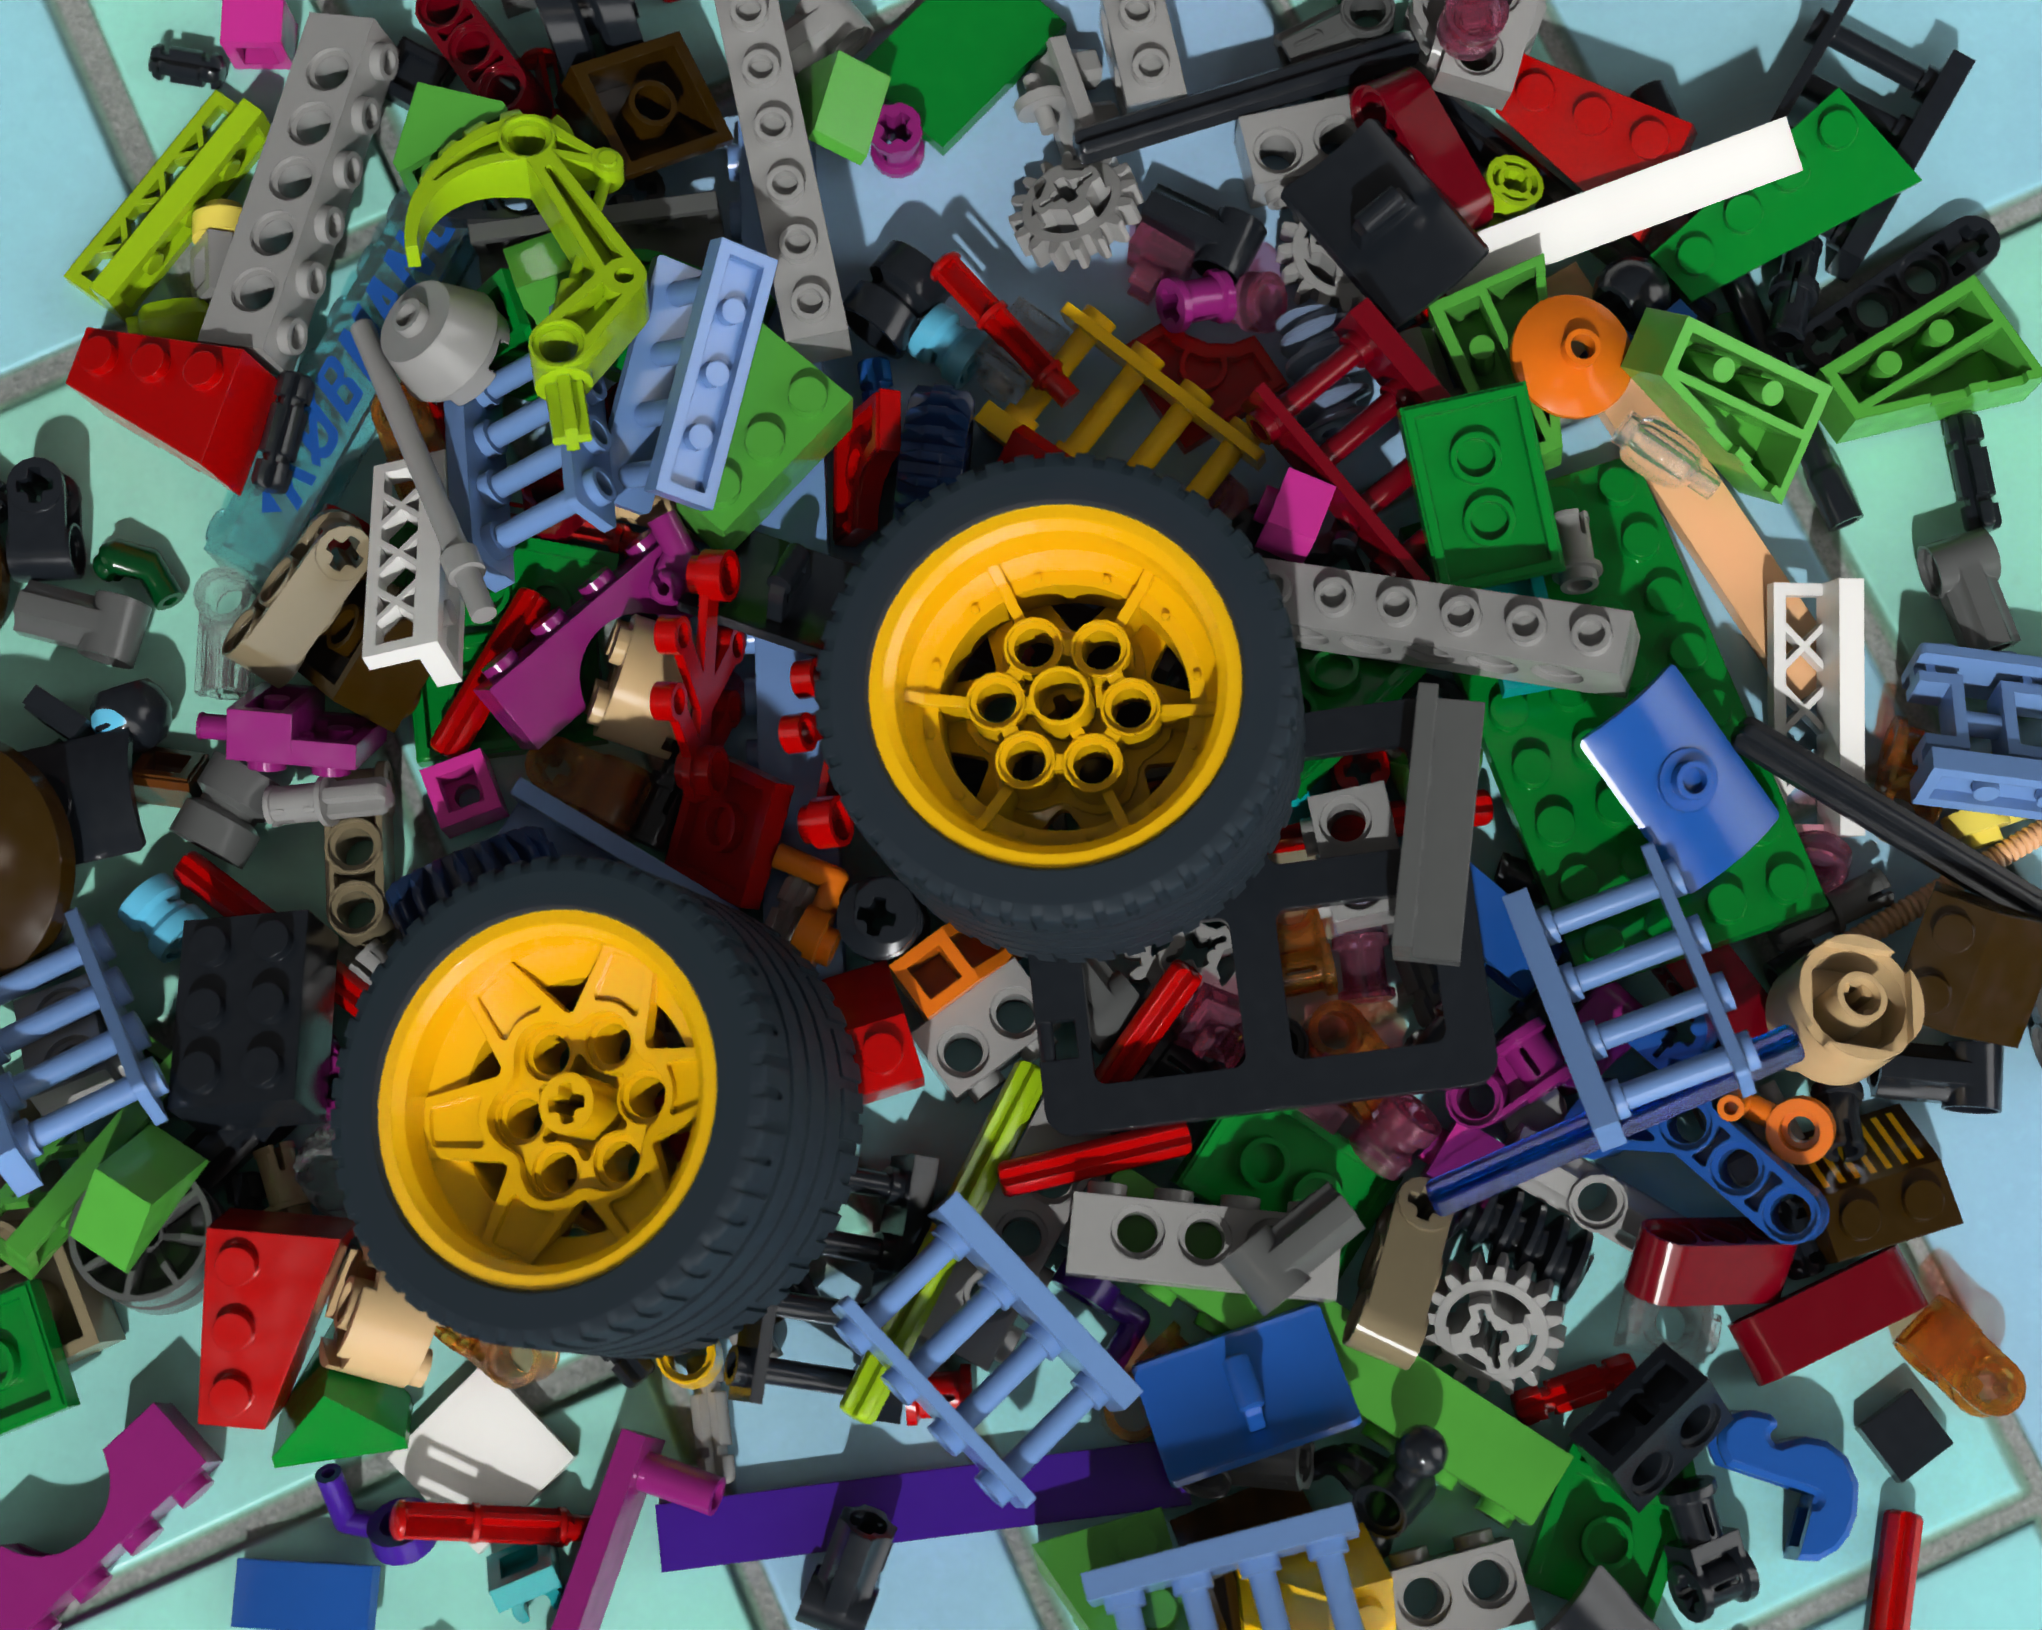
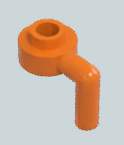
[772,843,850,968]
[1717,1088,1836,1165]

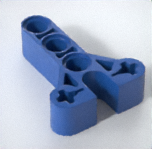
[1563,1013,1830,1245]

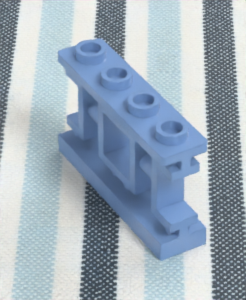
[1901,642,2042,820]

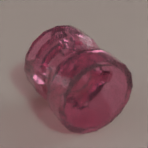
[1436,0,1509,61]
[1349,1095,1442,1181]

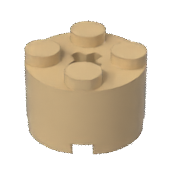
[584,614,697,760]
[1765,934,1925,1086]
[319,1244,444,1388]

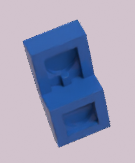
[231,1557,381,1630]

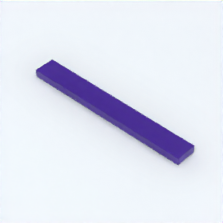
[655,1441,1192,1573]

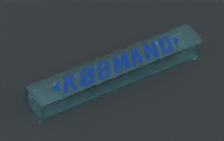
[203,190,508,587]

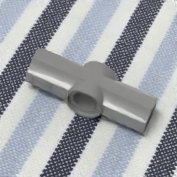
[1492,1122,1687,1252]

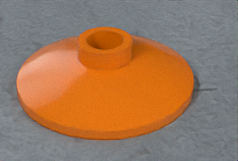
[1509,295,1631,419]

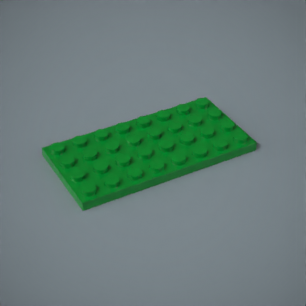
[1398,454,1829,992]

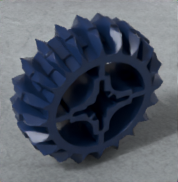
[893,383,975,521]
[385,826,559,939]

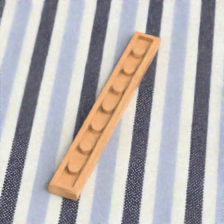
[1546,261,1816,701]

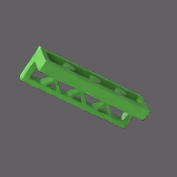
[0,1036,174,1280]

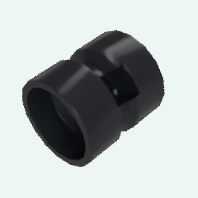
[843,240,951,359]

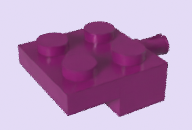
[196,682,387,778]

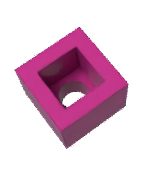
[220,0,298,69]
[1252,467,1336,563]
[420,748,510,839]
[1417,1121,1505,1206]

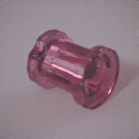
[1331,932,1396,1005]

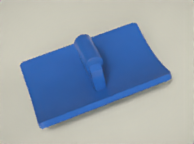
[1580,665,1779,894]
[1132,1303,1362,1488]

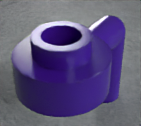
[1051,1257,1151,1369]
[315,1463,437,1566]

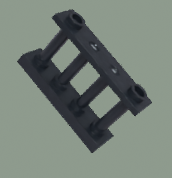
[1770,0,1976,283]
[724,1154,939,1424]

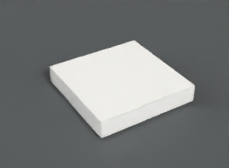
[387,1362,578,1554]

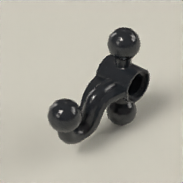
[1312,1424,1449,1560]

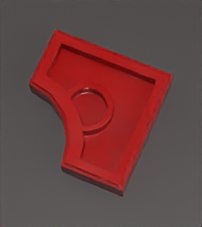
[1125,323,1289,455]
[833,388,901,547]

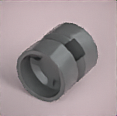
[169,751,280,869]

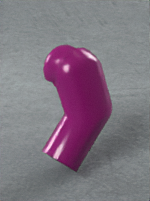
[648,509,700,606]

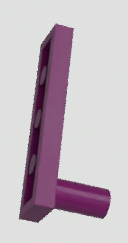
[551,1428,726,1630]

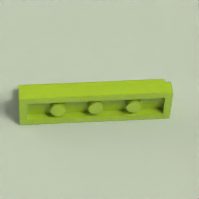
[64,90,271,323]

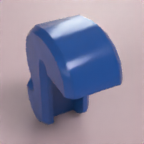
[1707,1410,1859,1561]

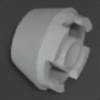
[380,280,510,406]

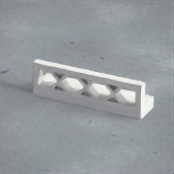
[362,449,465,687]
[1767,578,1865,838]

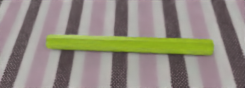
[840,1060,1043,1425]

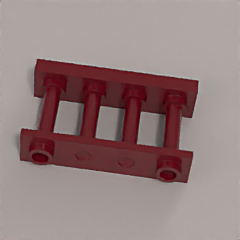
[1241,297,1452,581]

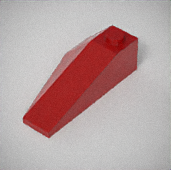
[655,960,925,1163]

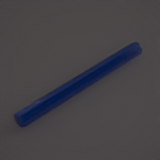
[1425,1024,1805,1217]

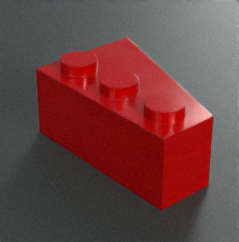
[1495,54,1698,247]
[65,327,277,497]
[198,1208,356,1430]

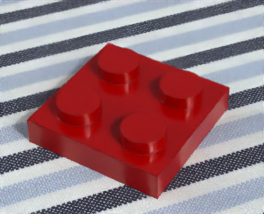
[664,755,795,910]

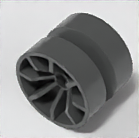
[68,1181,226,1315]

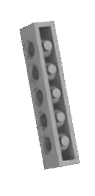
[714,0,852,363]
[197,12,400,376]
[1262,557,1640,699]

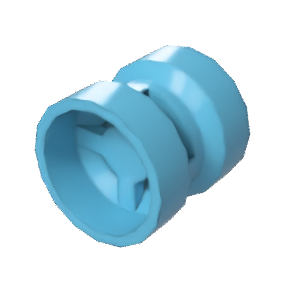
[907,302,993,389]
[118,873,209,963]

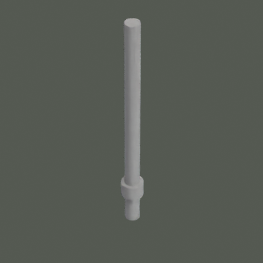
[350,319,497,624]

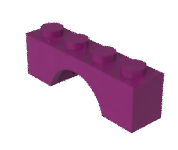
[473,528,701,750]
[0,1402,223,1630]

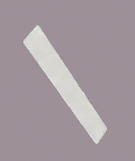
[1446,116,1803,296]

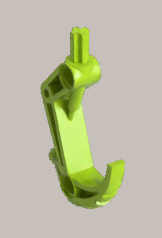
[404,109,650,451]

